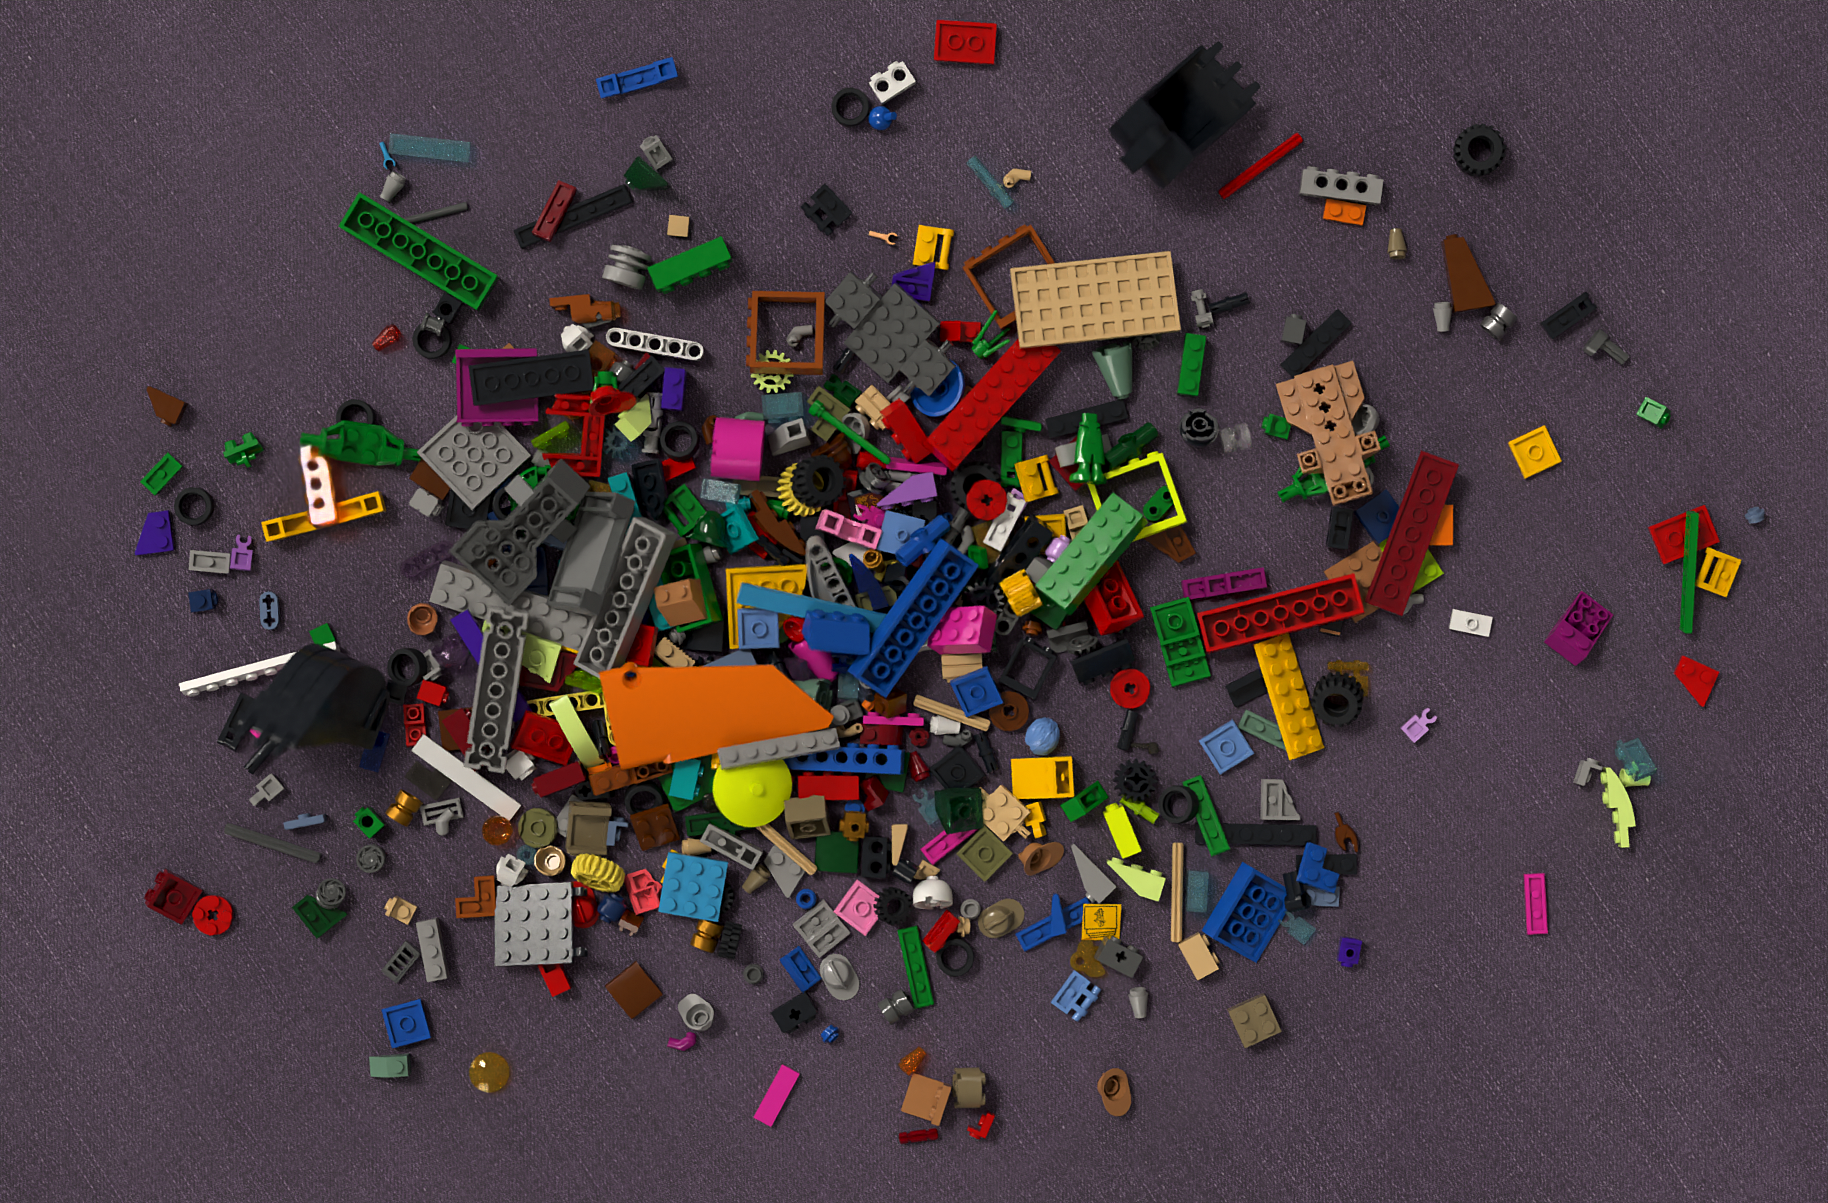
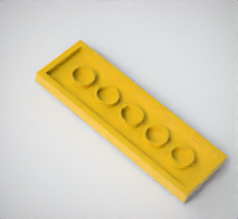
[1253,634,1324,760]

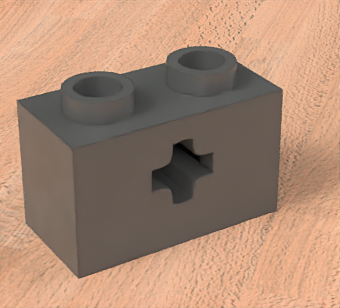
[1094,936,1143,978]

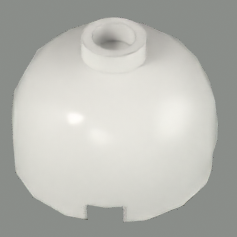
[913,876,953,909]

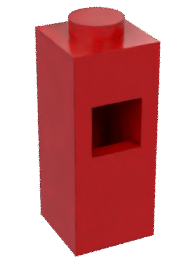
[538,964,572,997]

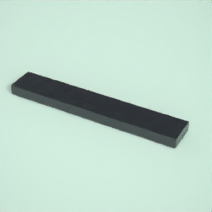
[513,184,632,249]

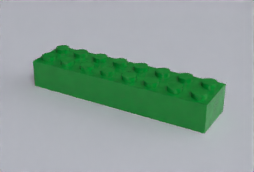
[338,192,500,311]

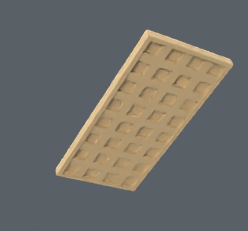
[1010,251,1181,349]

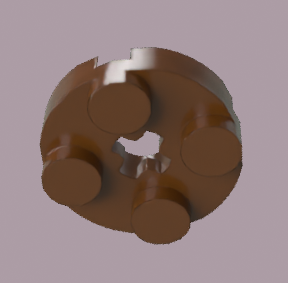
[989,691,1029,731]

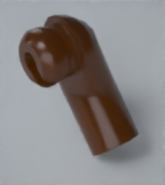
[701,415,718,445]

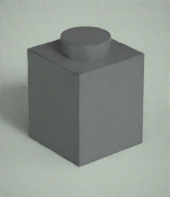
[1280,314,1307,345]

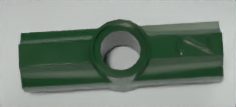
[1104,422,1158,471]

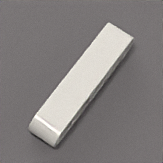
[606,328,704,361]

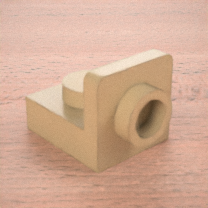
[384,896,418,925]

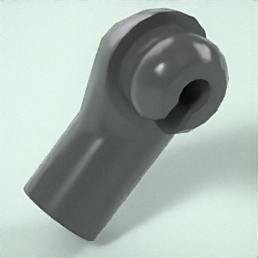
[942,730,972,747]

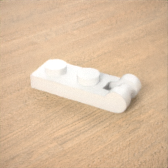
[983,492,1026,551]

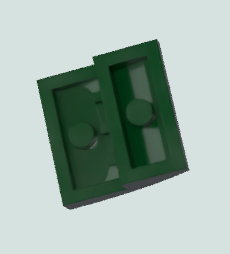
[814,831,859,873]

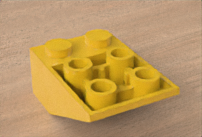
[1011,756,1074,799]

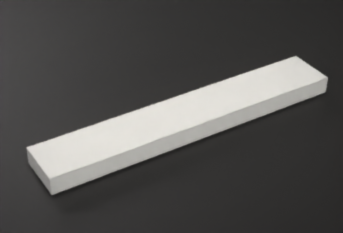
[411,734,521,821]

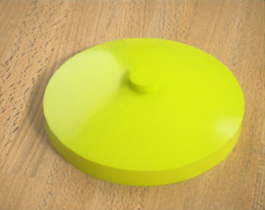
[713,759,792,827]

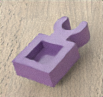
[230,535,253,571]

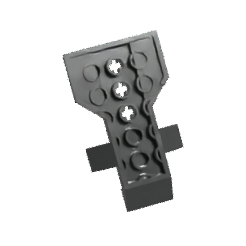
[449,459,590,605]

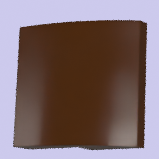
[605,961,663,1019]

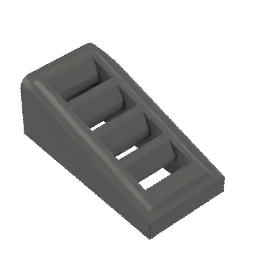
[381,940,422,984]

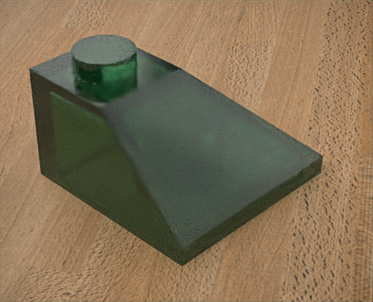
[623,156,670,191]
[934,788,983,834]

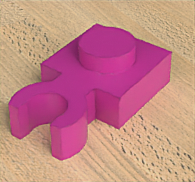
[854,504,885,530]

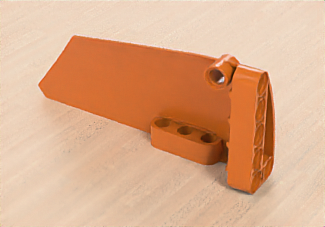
[599,662,834,771]

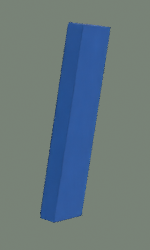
[1015,897,1090,952]

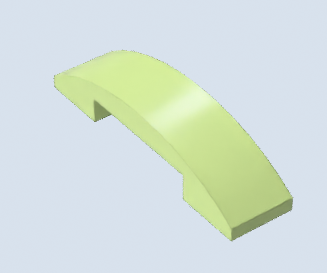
[549,694,604,771]

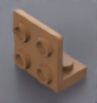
[901,1073,951,1126]

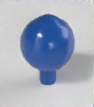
[868,106,897,130]

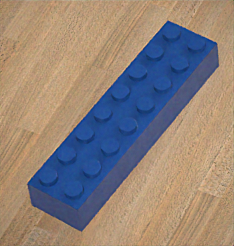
[848,538,979,698]

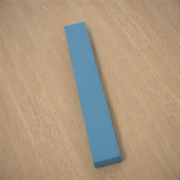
[736,582,887,633]

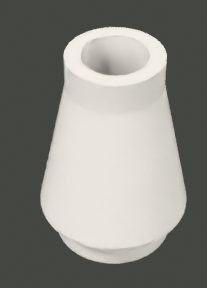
[930,715,960,735]

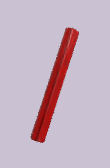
[1218,133,1303,199]

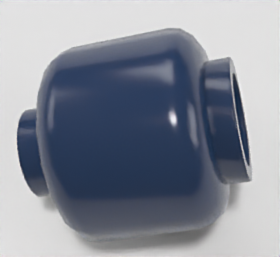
[597,892,627,924]

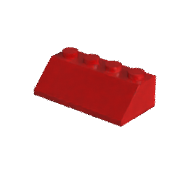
[1084,560,1144,635]

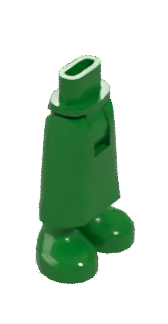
[1069,413,1106,485]

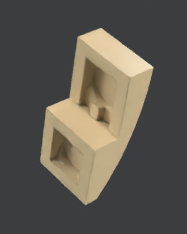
[1064,505,1088,541]

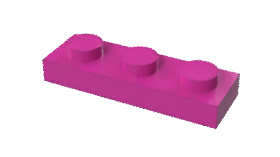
[863,712,924,726]

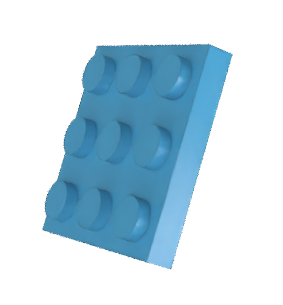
[658,852,728,922]

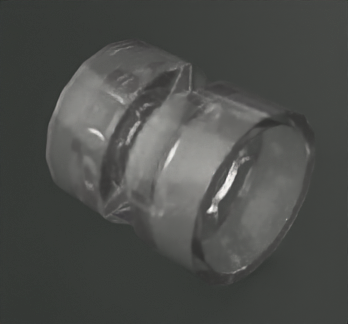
[1219,423,1252,454]

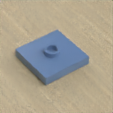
[876,510,925,554]
[737,608,779,649]
[1199,719,1254,775]

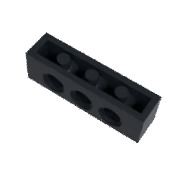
[983,514,1053,596]

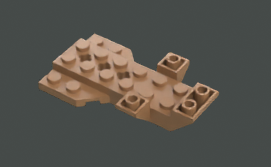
[1276,361,1381,505]

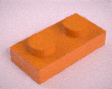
[1322,198,1366,226]

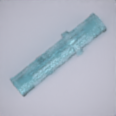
[966,155,1014,209]

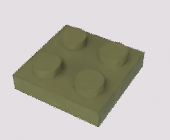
[956,825,1013,882]

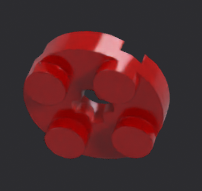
[966,479,1007,520]
[1110,668,1150,709]
[192,895,234,936]

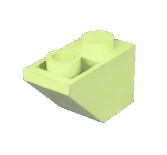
[614,394,652,442]

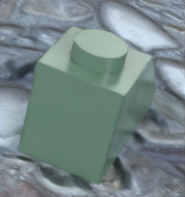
[369,1053,411,1078]

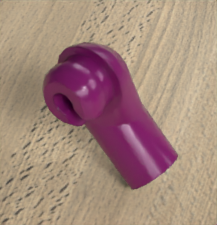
[667,1032,697,1051]

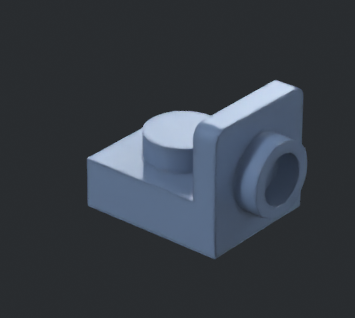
[606,817,629,846]

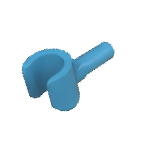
[379,142,396,169]

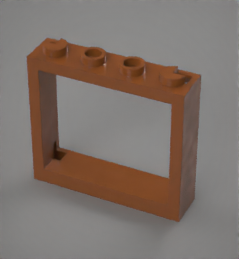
[962,224,1055,330]
[746,291,825,375]

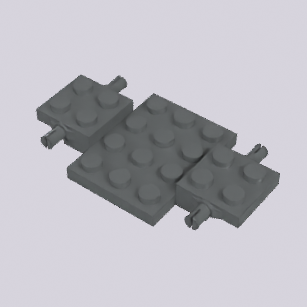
[825,271,956,396]

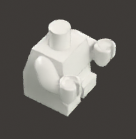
[561,324,593,352]
[496,854,529,887]

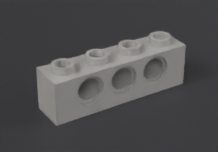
[1299,166,1383,205]

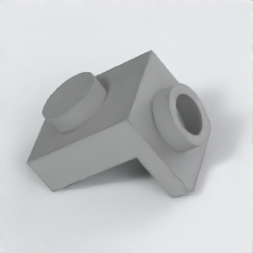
[423,649,445,681]

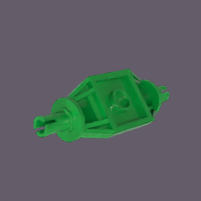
[300,420,421,467]
[1277,435,1390,503]

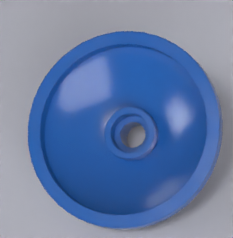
[910,359,965,417]

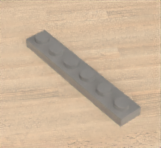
[717,728,840,770]

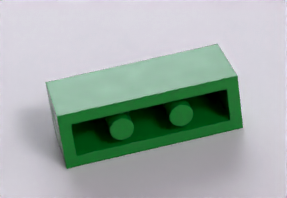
[1176,333,1206,397]

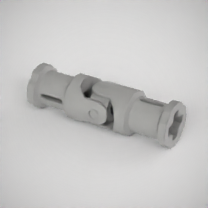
[642,392,663,454]

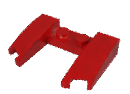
[542,394,605,477]

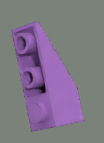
[876,472,937,510]

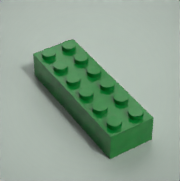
[1035,493,1148,616]

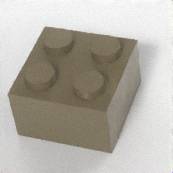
[784,795,831,840]
[1227,993,1282,1048]

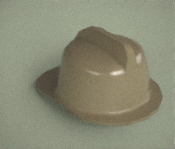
[978,899,1024,938]

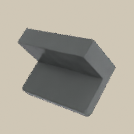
[1046,621,1089,654]

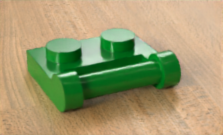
[663,484,706,537]

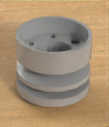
[602,245,652,290]

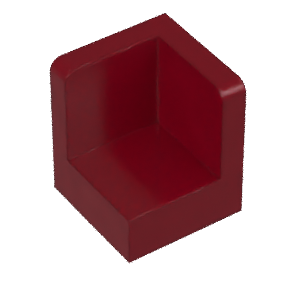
[859,775,889,811]

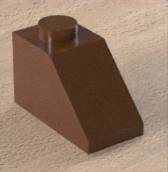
[146,386,188,427]

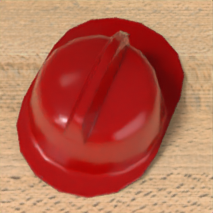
[588,386,637,416]
[572,881,599,928]

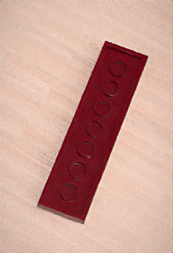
[1364,451,1459,616]

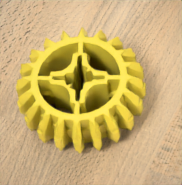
[777,463,824,517]
[571,853,625,893]

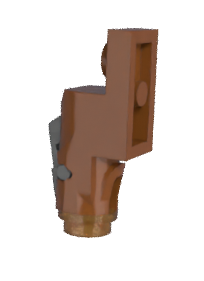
[549,294,621,329]

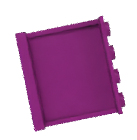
[455,348,538,426]

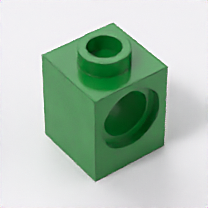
[353,807,386,839]

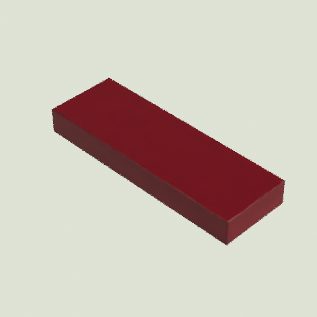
[532,180,577,242]

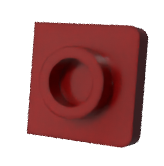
[967,1111,995,1139]

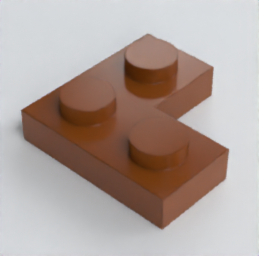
[455,875,496,918]

